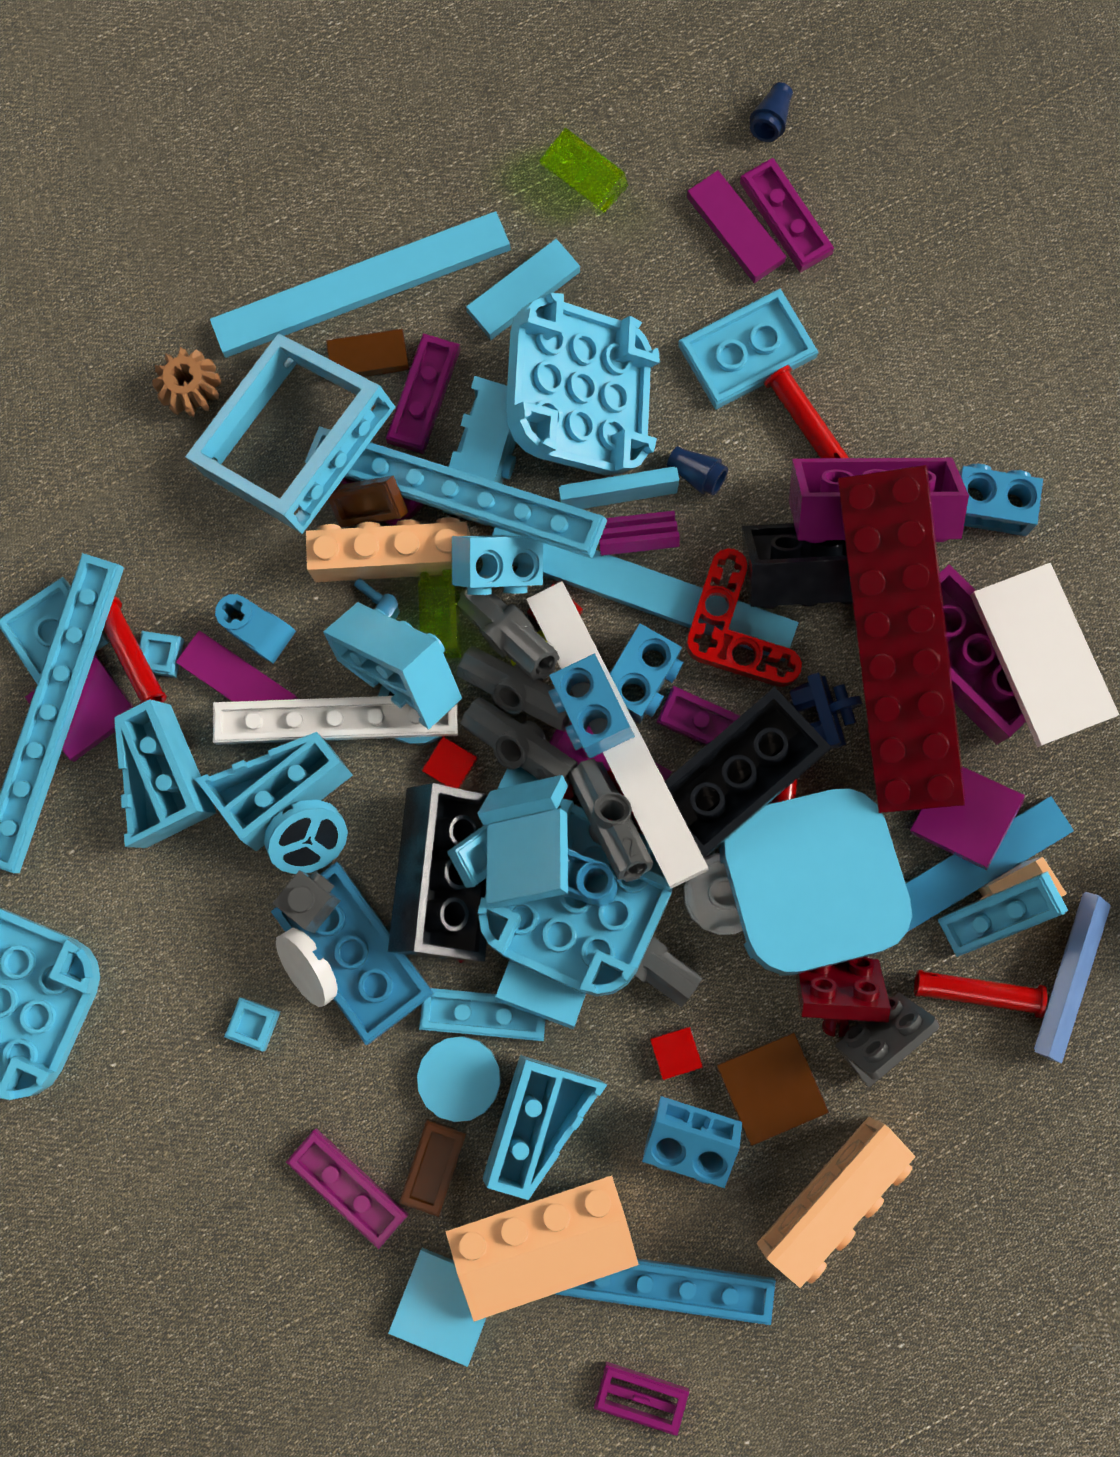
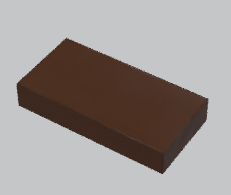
[326,329,409,377]
[328,475,408,527]
[399,1119,467,1217]

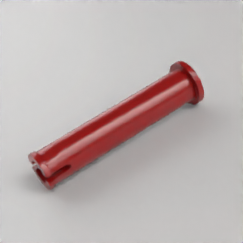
[764,365,849,458]
[103,597,167,704]
[914,969,1048,1018]

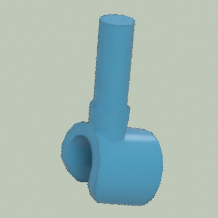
[354,579,400,620]

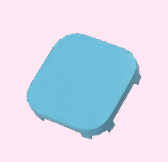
[506,292,660,476]
[719,788,912,976]
[478,798,673,996]
[0,908,100,1100]

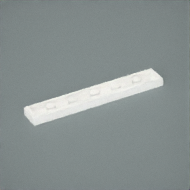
[213,696,458,745]

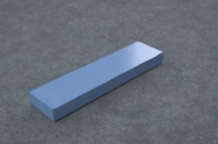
[1034,892,1111,1064]

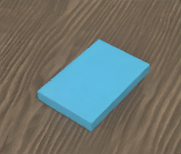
[678,288,819,410]

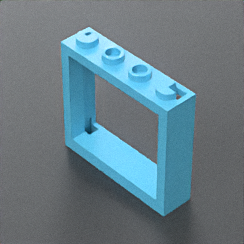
[185,333,395,534]

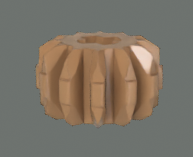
[152,347,222,417]

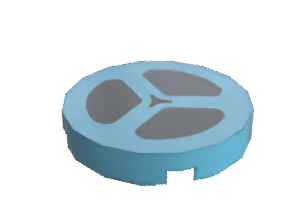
[264,800,348,874]

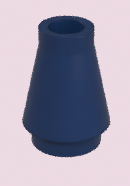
[750,82,793,142]
[667,446,728,496]

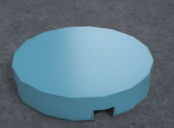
[417,1036,501,1122]

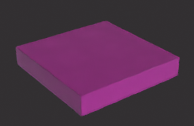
[25,653,134,762]
[910,766,1025,870]

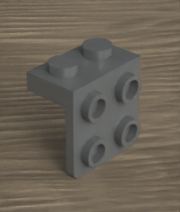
[835,992,940,1088]

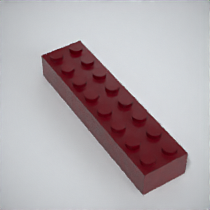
[838,465,965,813]

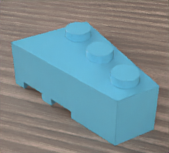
[443,376,516,526]
[323,602,462,729]
[114,699,216,848]
[195,732,353,851]
[482,1055,607,1200]

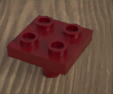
[795,956,891,1037]

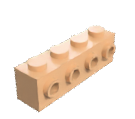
[306,517,470,582]

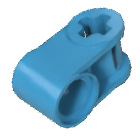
[215,594,296,664]
[562,848,618,906]

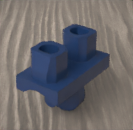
[790,672,863,749]

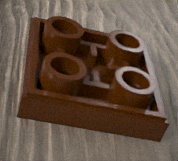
[716,1032,829,1146]

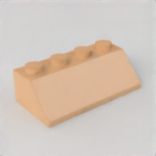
[756,1117,915,1288]
[445,1175,639,1322]

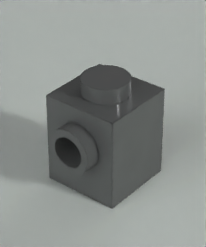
[272,870,341,933]

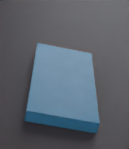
[271,862,434,1045]

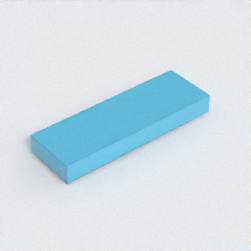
[466,239,580,340]
[559,466,679,509]
[937,871,1068,957]
[419,988,546,1041]

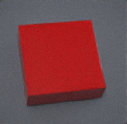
[422,737,478,789]
[650,1026,703,1080]

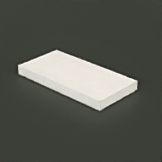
[970,563,1119,747]

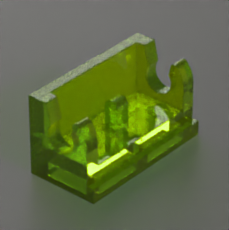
[539,127,628,213]
[418,569,461,658]

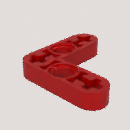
[686,548,802,687]

